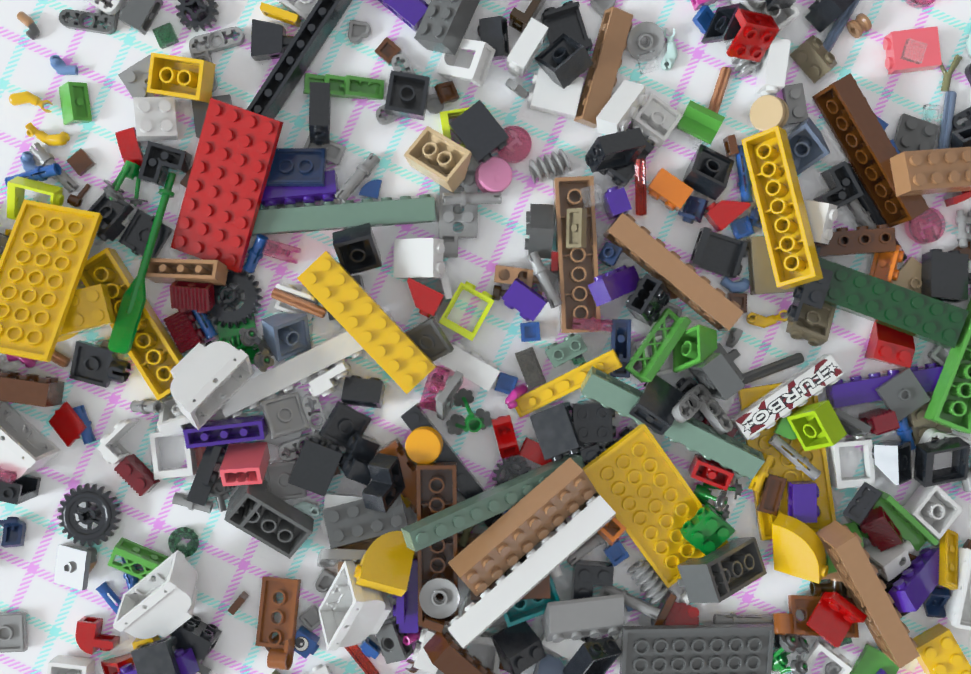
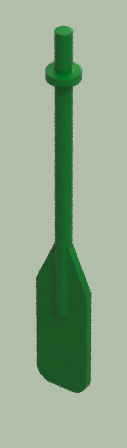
[108,172,176,354]

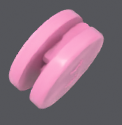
[474,157,512,192]

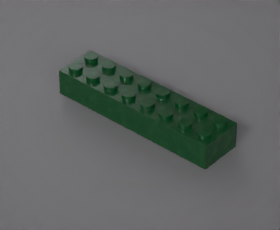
[818,257,969,349]

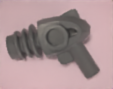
[209,477,236,512]

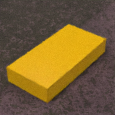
[260,2,302,27]

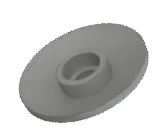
[627,22,665,61]
[419,578,460,619]

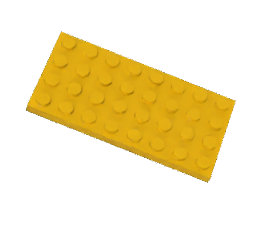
[0,199,102,362]
[738,382,836,541]
[582,424,728,588]

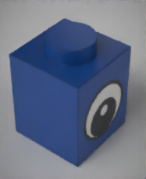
[294,625,320,659]

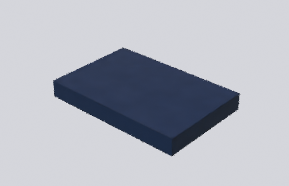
[266,148,327,187]

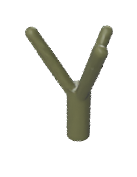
[939,54,963,92]
[458,524,477,549]

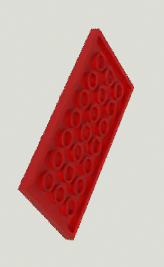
[170,98,284,273]

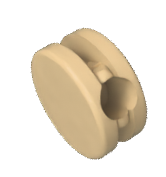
[749,95,789,131]

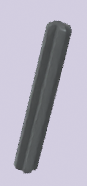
[742,353,805,384]

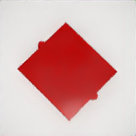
[48,401,87,447]

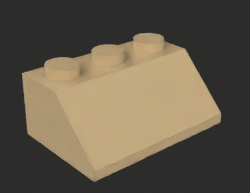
[404,126,472,193]

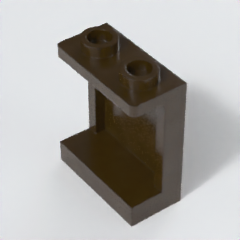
[509,0,546,33]

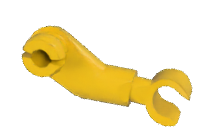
[9,91,53,113]
[25,122,70,146]
[746,310,788,328]

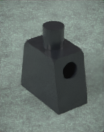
[251,19,294,61]

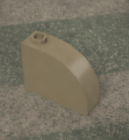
[746,236,796,295]

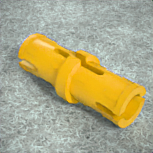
[748,453,775,493]

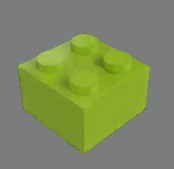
[786,400,847,451]

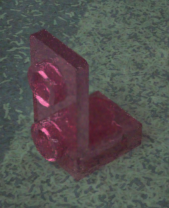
[419,365,450,412]

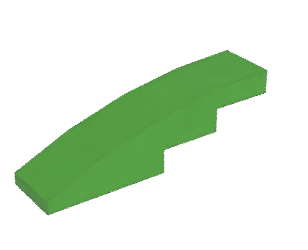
[303,73,384,100]

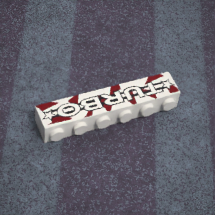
[731,354,844,440]

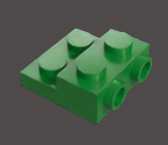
[680,504,736,555]

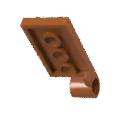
[255,576,301,670]
[773,595,859,638]

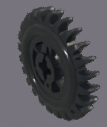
[203,270,263,329]
[57,483,122,547]

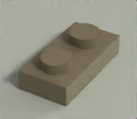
[566,208,587,249]

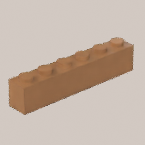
[574,7,633,128]

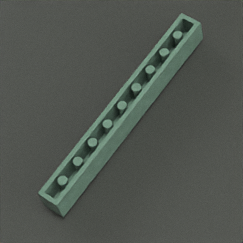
[252,194,437,236]
[581,366,765,479]
[401,454,585,552]

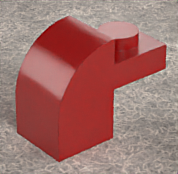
[491,415,520,459]
[75,616,120,655]

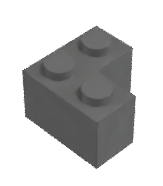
[524,203,554,259]

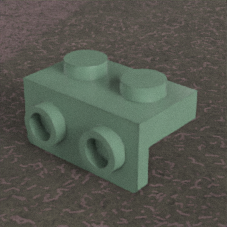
[545,333,588,368]

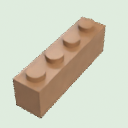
[145,258,228,286]

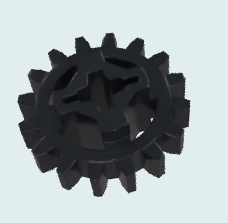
[175,0,219,32]
[492,456,532,487]

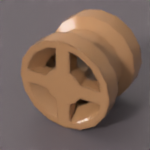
[846,13,872,38]

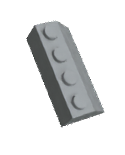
[541,594,625,643]

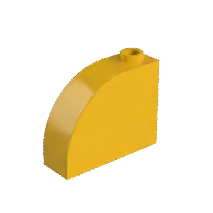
[772,513,829,584]
[354,531,414,597]

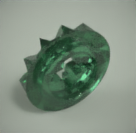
[168,526,200,558]

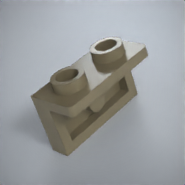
[790,35,838,84]

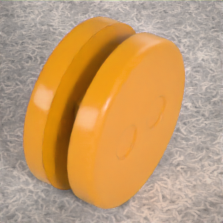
[405,426,443,464]

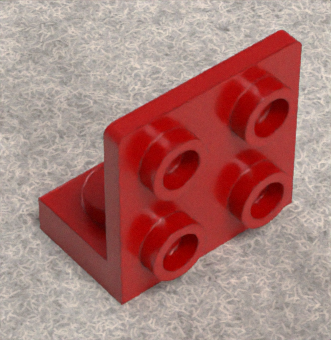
[726,9,780,62]
[806,592,867,648]

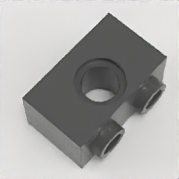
[374,617,414,664]

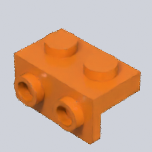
[869,245,905,283]

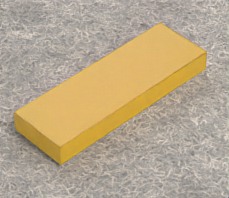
[939,529,958,590]

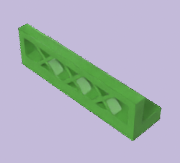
[625,308,692,383]
[873,489,939,552]
[107,537,168,579]

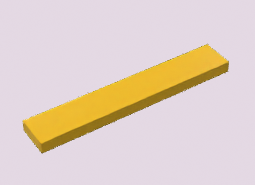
[515,349,622,418]

